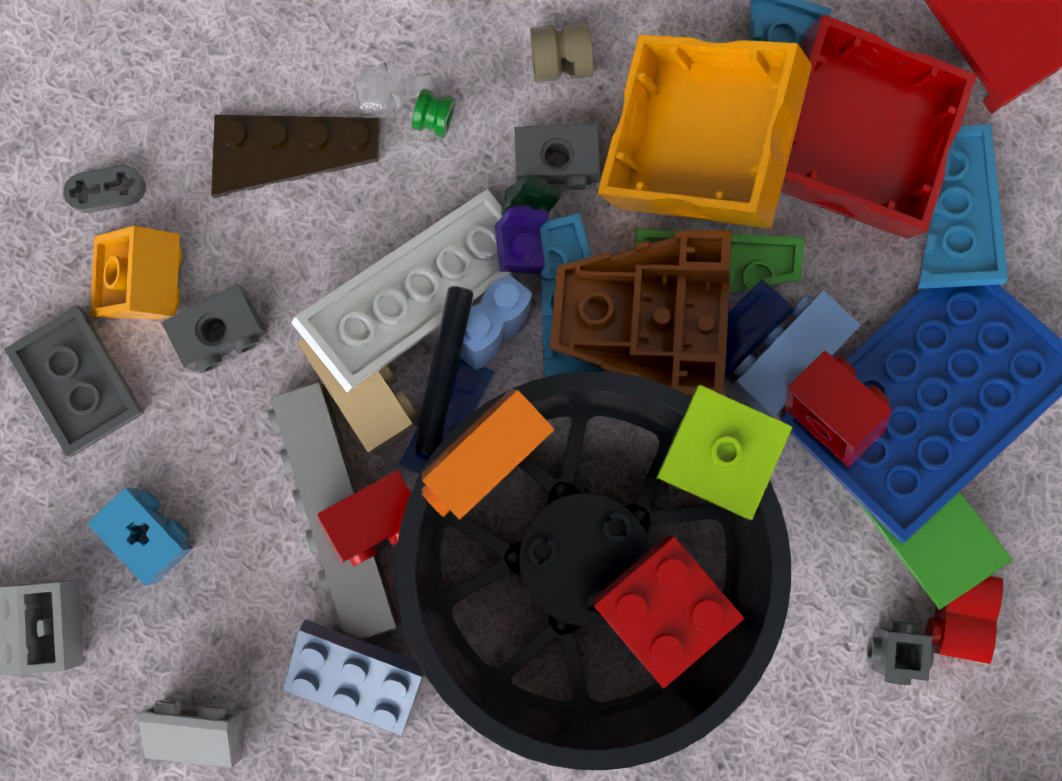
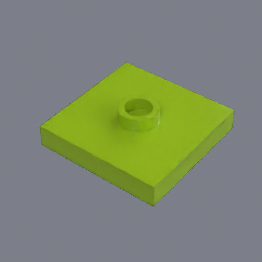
[656,385,793,520]

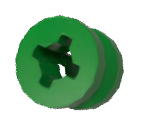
[412,89,456,138]

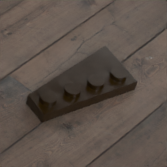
[211,115,380,198]

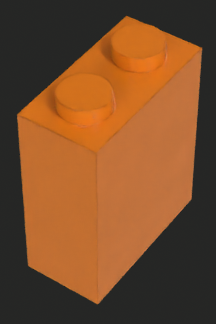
[421,389,555,520]

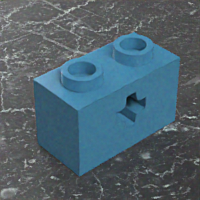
[87,488,193,586]

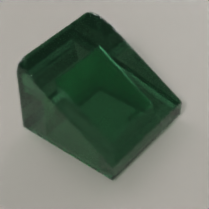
[501,176,562,216]

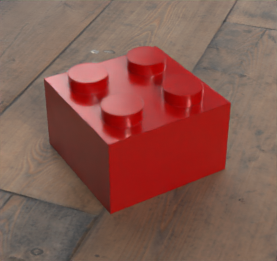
[786,350,893,468]
[316,470,411,567]
[591,535,745,689]

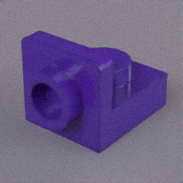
[495,205,548,274]

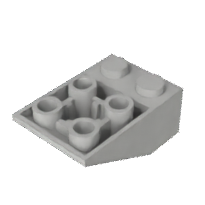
[0,579,83,675]

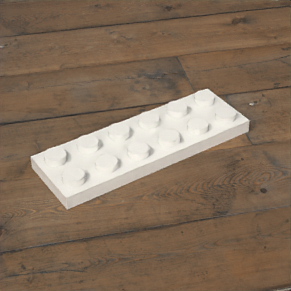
[291,189,514,393]

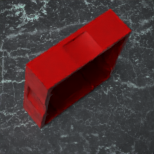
[781,14,977,239]

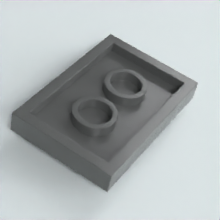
[4,306,145,457]

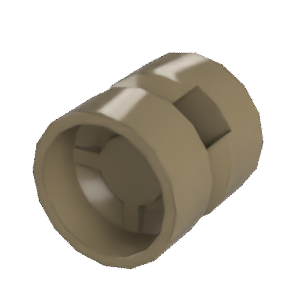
[530,22,593,82]

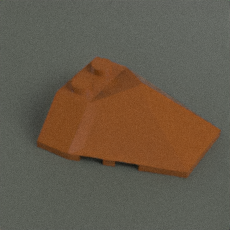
[550,230,731,398]

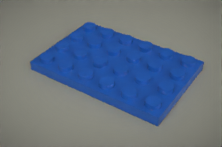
[780,285,1062,545]

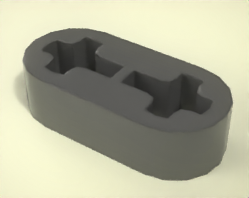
[63,166,146,213]

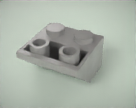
[138,693,247,768]

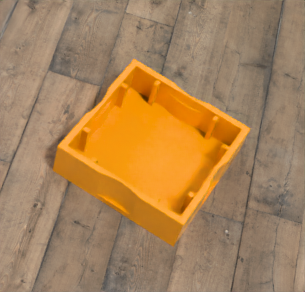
[598,35,812,229]

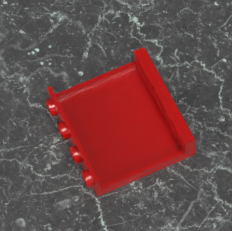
[911,0,1062,114]

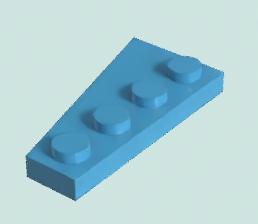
[917,124,1008,289]
[540,213,609,377]

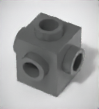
[867,621,934,685]

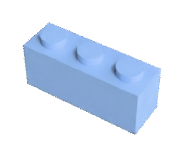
[731,290,861,417]

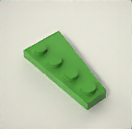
[635,229,804,293]

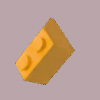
[89,226,182,320]

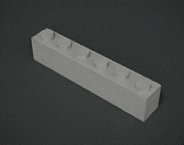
[268,382,400,640]

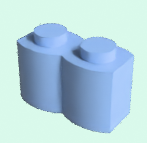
[460,274,532,370]

